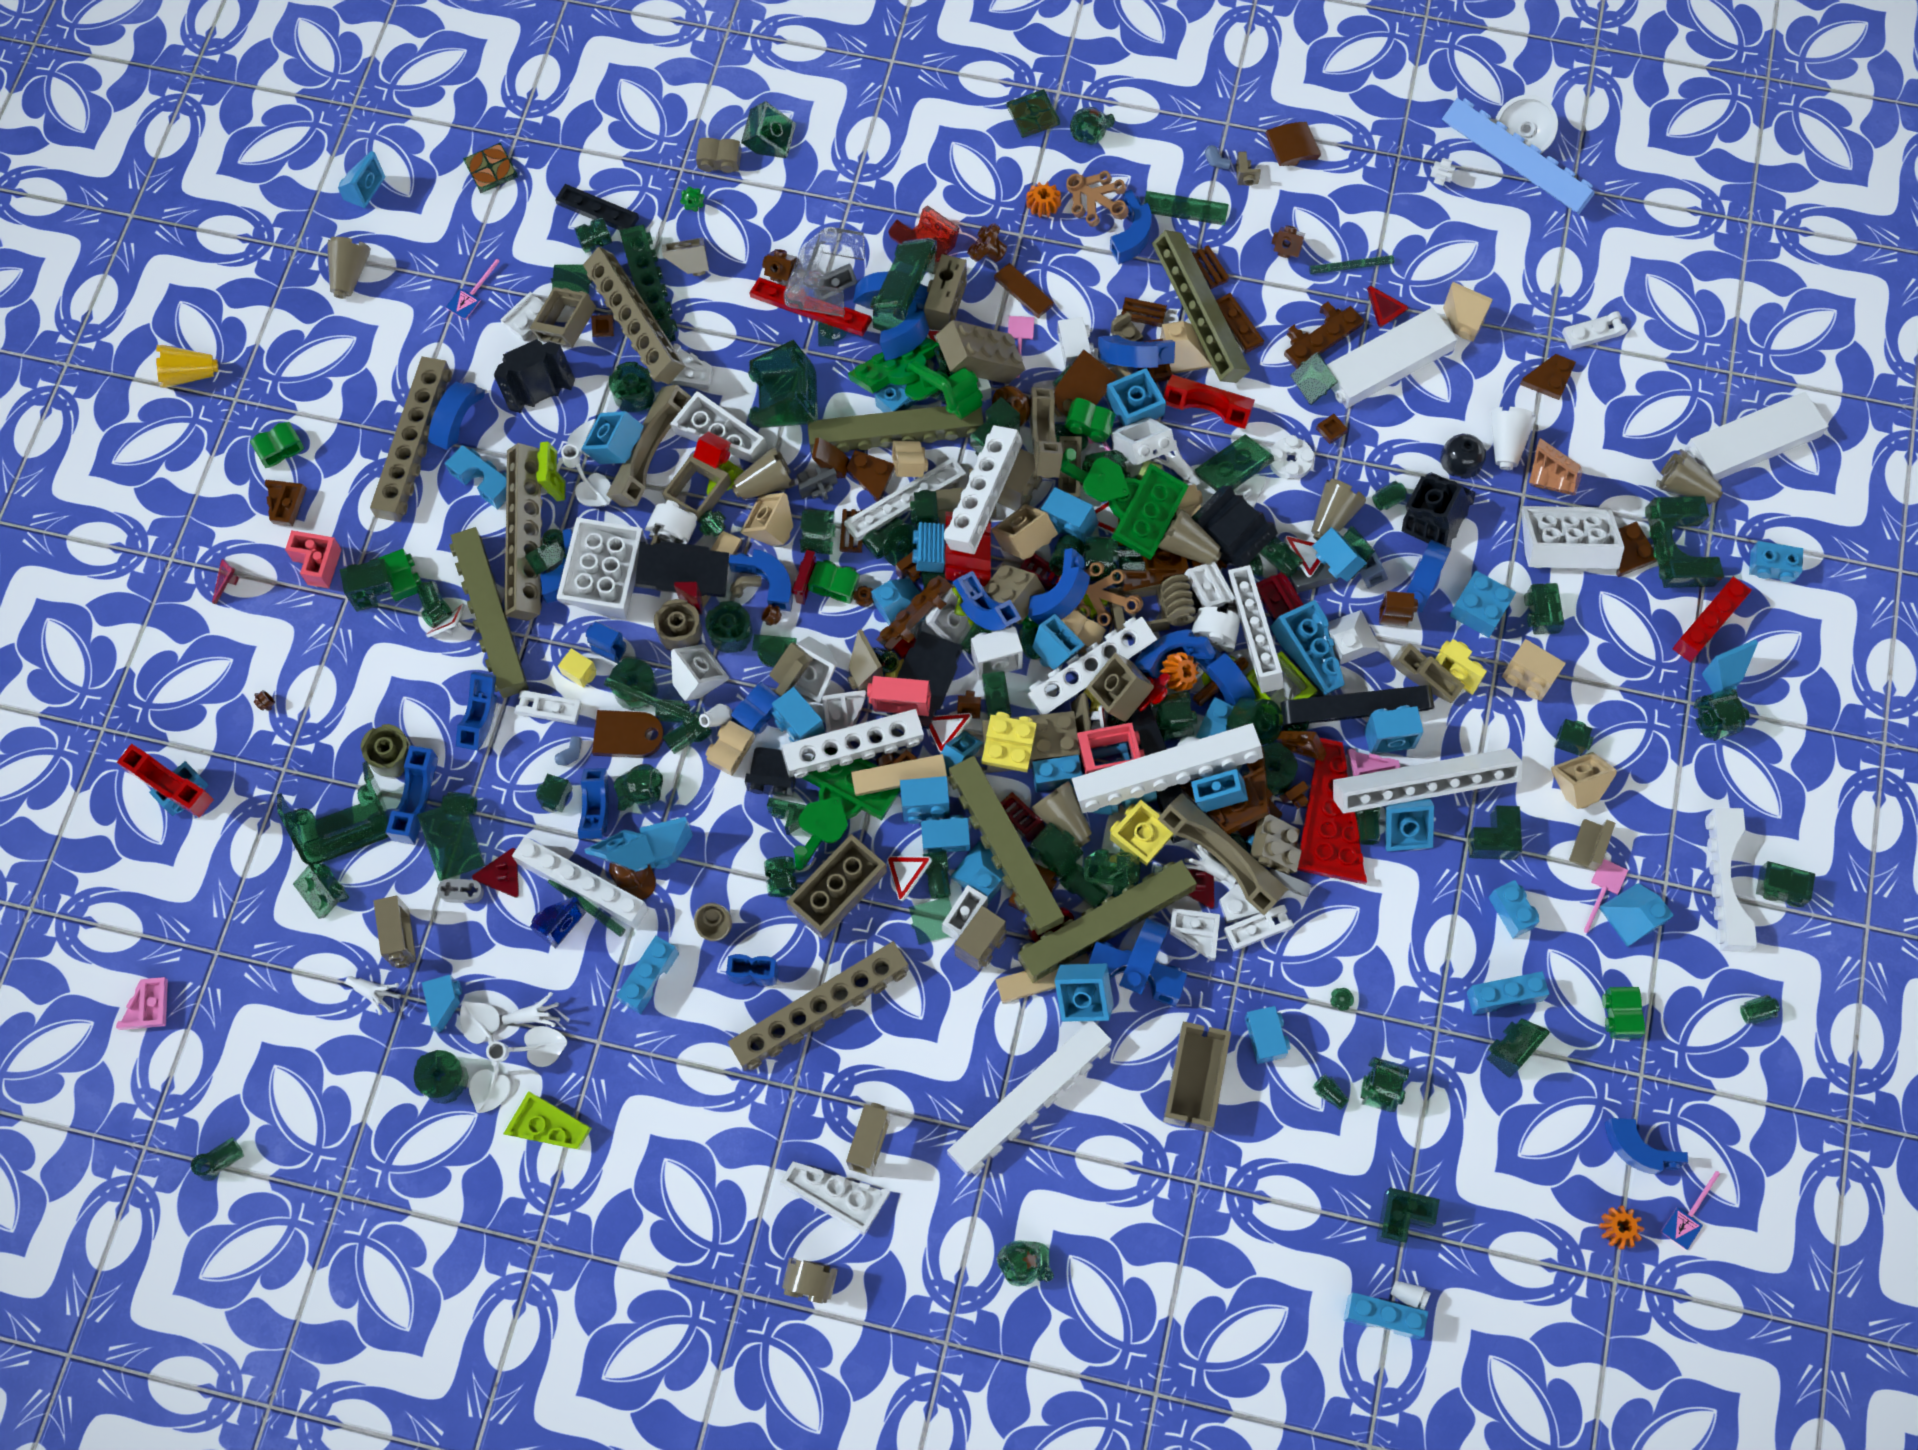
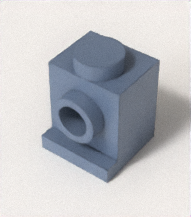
[1359,548,1388,589]

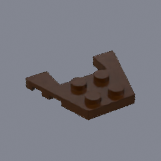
[1115,540,1188,591]
[1179,743,1270,835]

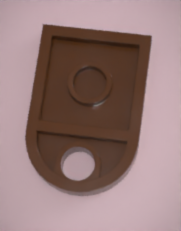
[1054,349,1118,418]
[592,710,664,758]

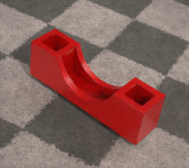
[1163,375,1255,429]
[1672,576,1752,663]
[116,744,214,818]

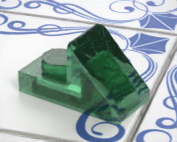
[767,797,806,835]

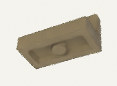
[769,642,813,697]
[1569,819,1616,871]

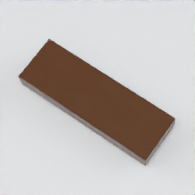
[994,263,1054,319]
[1216,293,1264,354]

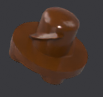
[967,223,1007,262]
[991,386,1030,429]

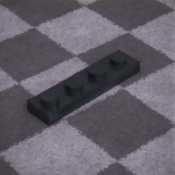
[555,184,639,234]

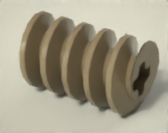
[1161,574,1196,626]

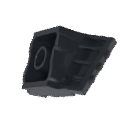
[494,339,575,413]
[1401,472,1475,548]
[1191,486,1278,567]

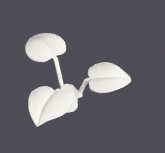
[541,419,612,507]
[460,1002,567,1113]

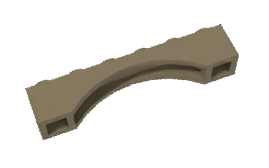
[606,384,692,507]
[1029,387,1063,478]
[1158,793,1288,916]

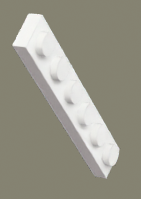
[844,457,966,542]

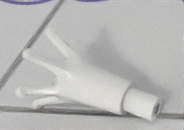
[1153,440,1201,486]
[1184,845,1237,884]
[345,976,401,1015]
[502,992,560,1027]

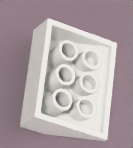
[1521,506,1624,570]
[557,517,645,620]

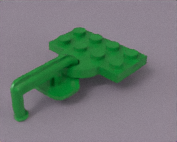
[848,337,959,413]
[1060,448,1189,560]
[793,747,901,871]

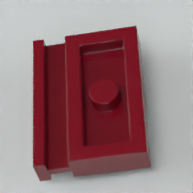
[792,550,817,605]
[1256,571,1303,622]

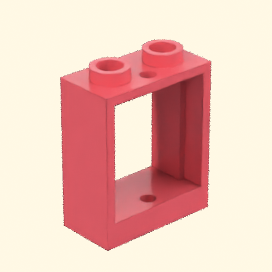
[867,676,931,716]
[1077,723,1145,774]

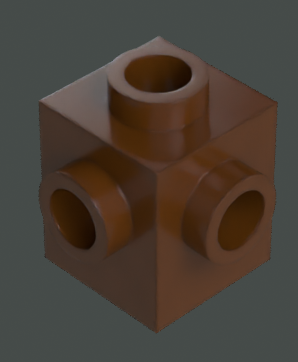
[1271,225,1306,258]
[762,249,797,282]

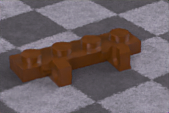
[1284,302,1364,370]
[876,575,953,651]

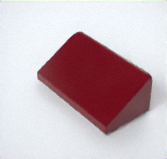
[674,582,703,614]

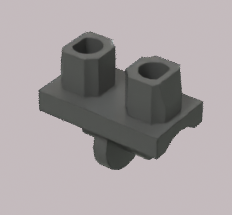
[797,465,838,501]

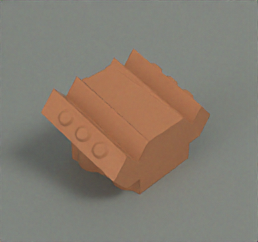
[1529,438,1583,496]

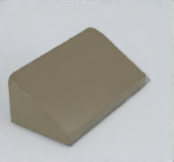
[1071,693,1092,733]

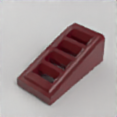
[1019,553,1063,591]
[1000,792,1045,842]

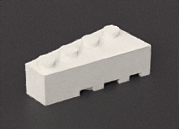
[670,391,769,463]

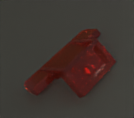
[889,205,960,268]

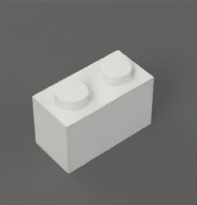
[1057,317,1094,369]
[942,885,988,940]

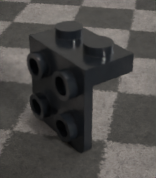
[744,747,796,797]

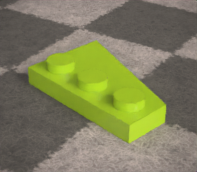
[503,1091,592,1150]

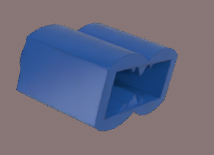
[586,621,627,664]
[731,682,780,735]
[726,954,779,986]

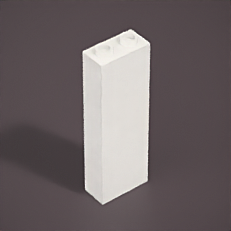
[1322,307,1457,409]
[1685,391,1829,481]

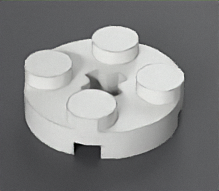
[1269,435,1314,480]

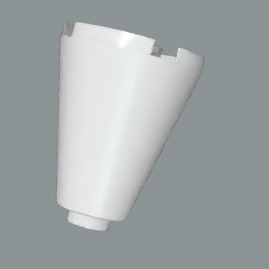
[1491,407,1536,470]

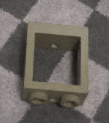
[530,287,596,348]
[662,453,732,524]
[1108,584,1170,638]
[373,895,417,968]
[846,1103,890,1177]

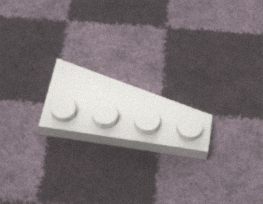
[780,1162,890,1235]

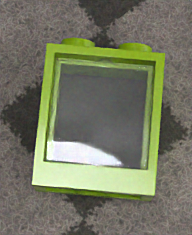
[1246,651,1318,726]

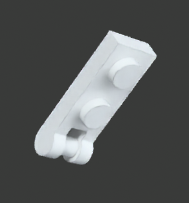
[1562,311,1628,350]
[514,690,582,725]
[1224,905,1295,951]

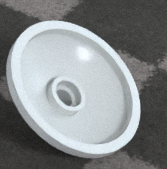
[1494,95,1558,154]

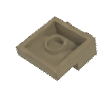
[1250,814,1301,875]

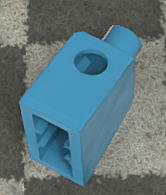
[1033,614,1085,670]

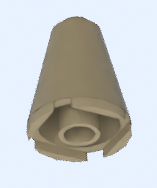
[327,237,371,299]
[732,447,796,500]
[1656,449,1723,505]
[1311,479,1366,541]
[1158,509,1222,565]
[1031,781,1092,848]

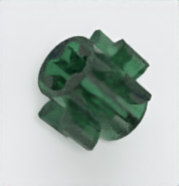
[698,510,726,537]

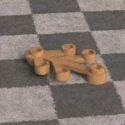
[1066,171,1129,227]
[1059,562,1143,626]

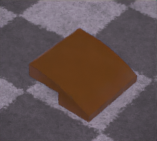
[1265,122,1321,166]

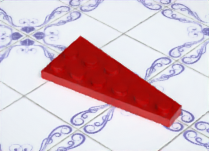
[1297,738,1367,885]

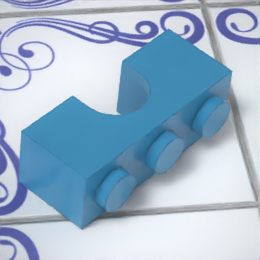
[445,445,507,510]
[616,935,679,1015]
[1466,971,1550,1015]
[1343,1292,1428,1340]

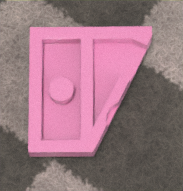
[1347,749,1401,776]
[116,977,168,1030]

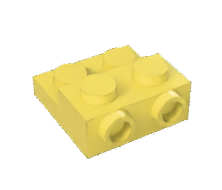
[1435,639,1487,695]
[981,712,1037,773]
[1109,800,1174,866]

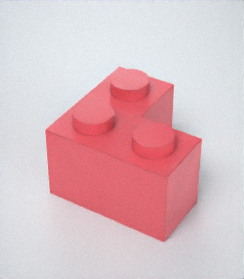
[285,530,342,589]

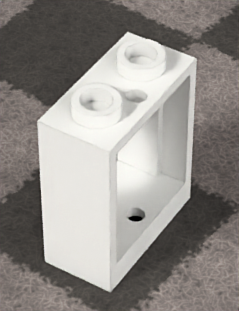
[1111,417,1176,465]

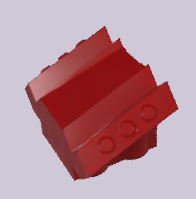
[945,511,991,586]

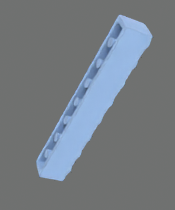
[1442,98,1595,215]

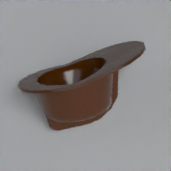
[609,863,656,900]

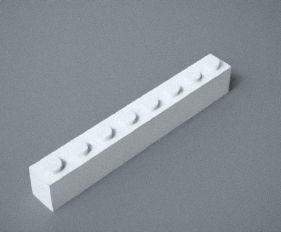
[1072,723,1263,813]
[1333,748,1522,813]
[947,1021,1112,1176]

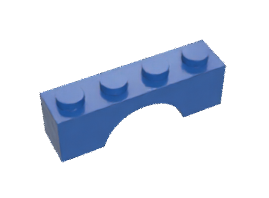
[385,745,439,845]
[1088,942,1188,1007]

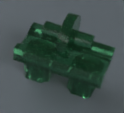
[1259,536,1303,578]

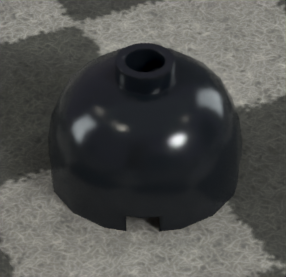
[1440,433,1486,479]

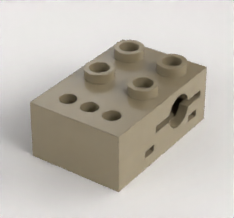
[924,254,967,330]

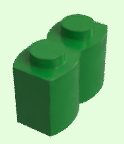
[947,367,983,420]
[1065,398,1116,443]
[250,422,305,468]
[378,549,422,602]
[808,560,860,604]
[1602,987,1645,1039]

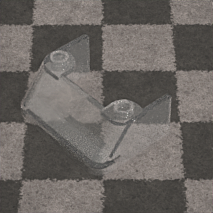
[784,227,865,317]

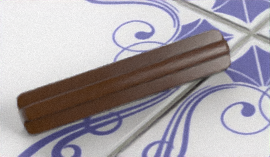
[1193,656,1249,706]

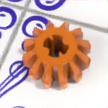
[1026,181,1061,218]
[1160,652,1200,692]
[1599,1206,1644,1250]

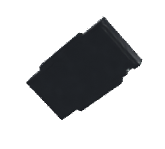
[635,541,729,598]
[887,630,963,730]

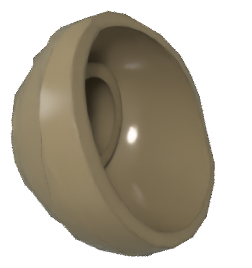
[694,902,732,941]

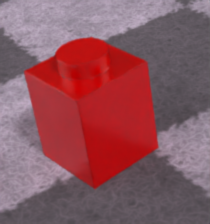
[693,431,731,469]

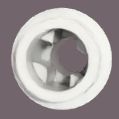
[699,704,732,727]
[1391,1280,1431,1310]

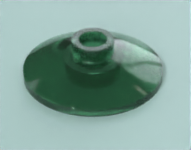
[883,523,918,566]

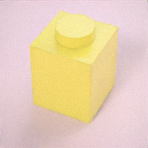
[558,648,597,688]

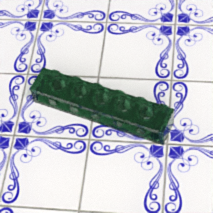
[619,224,678,342]

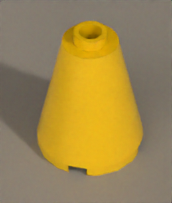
[156,345,218,388]

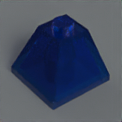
[530,897,586,949]

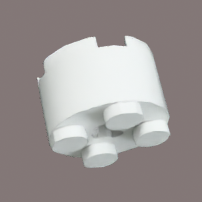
[645,500,697,544]
[1192,607,1241,652]

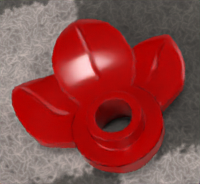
[1138,673,1171,711]

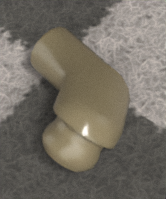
[730,576,762,598]

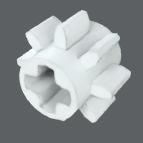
[1430,158,1456,186]

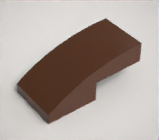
[812,438,849,478]

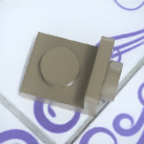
[1236,151,1261,186]
[1111,312,1143,342]

